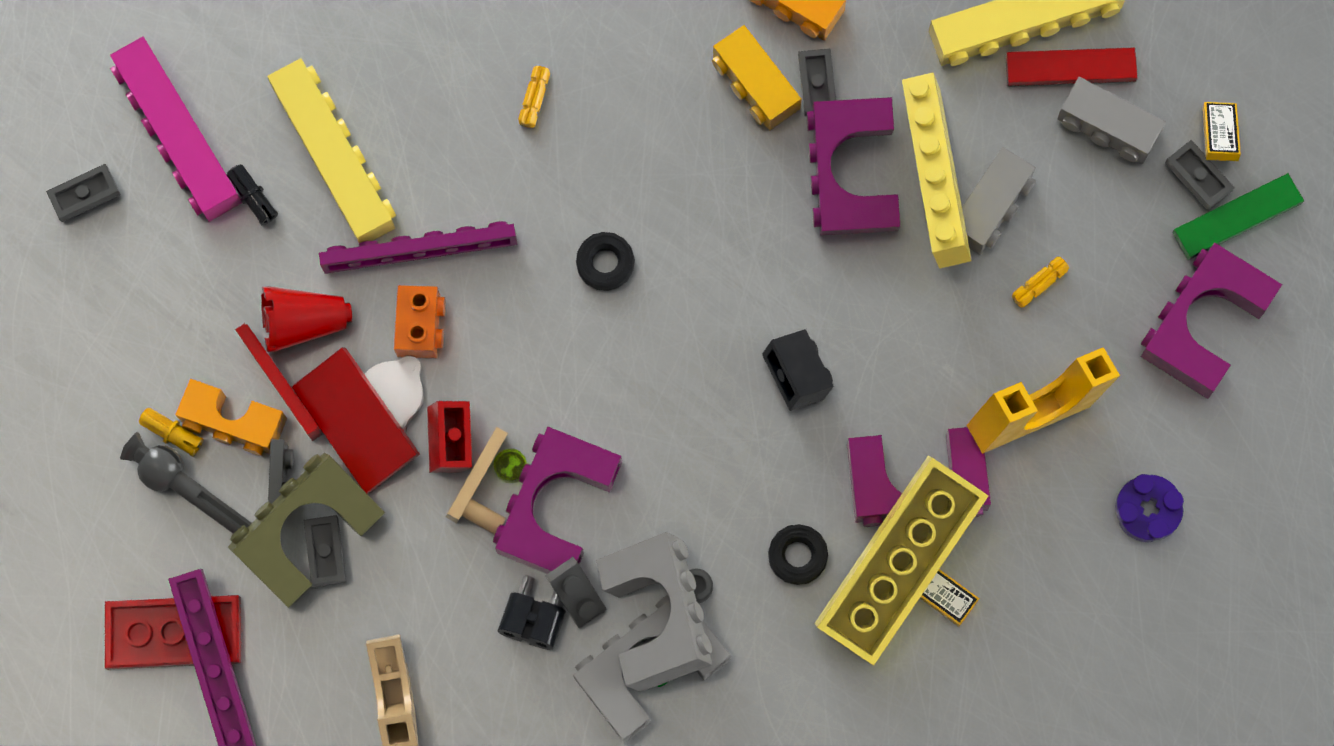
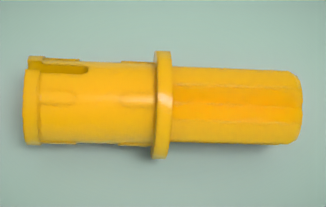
[139,408,204,457]

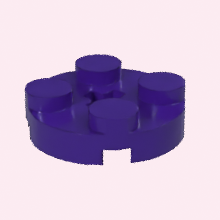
[1115,474,1184,542]

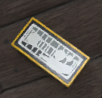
[1202,102,1241,161]
[920,569,980,627]

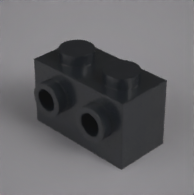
[762,329,834,411]

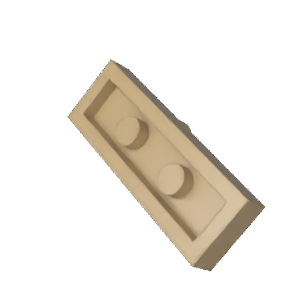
[446,427,508,535]

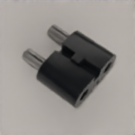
[497,575,566,650]

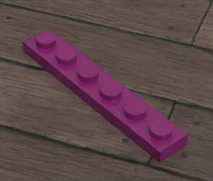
[319,221,518,274]
[168,569,256,746]

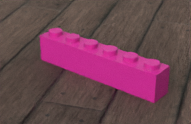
[110,36,242,222]

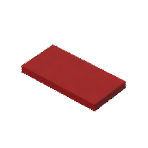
[292,347,420,494]
[105,595,241,670]

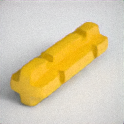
[518,65,550,128]
[1012,256,1069,308]

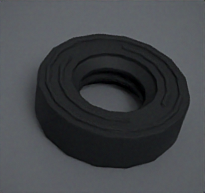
[576,232,635,291]
[768,524,828,585]

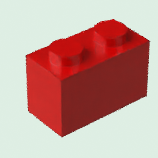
[427,401,472,473]

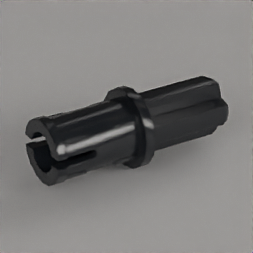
[227,164,278,226]

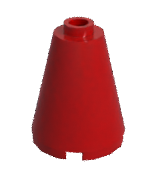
[261,286,352,352]

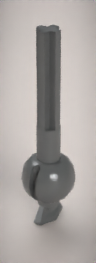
[120,432,251,534]

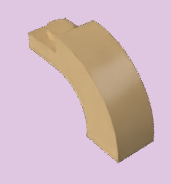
[366,634,418,746]

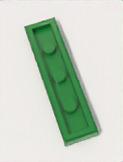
[1172,173,1304,260]

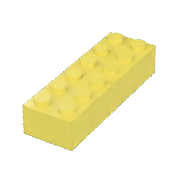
[815,455,989,666]

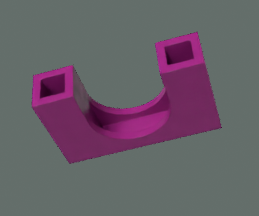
[807,97,900,236]
[1140,242,1283,399]
[493,427,623,574]
[847,427,991,527]

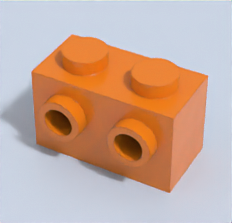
[394,285,445,358]

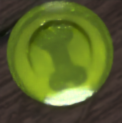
[494,449,527,483]

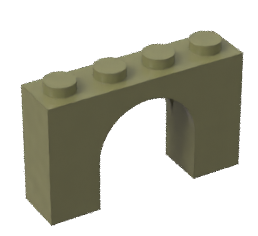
[228,452,385,608]

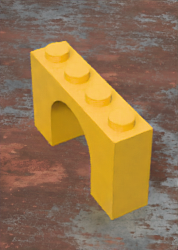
[967,347,1120,454]

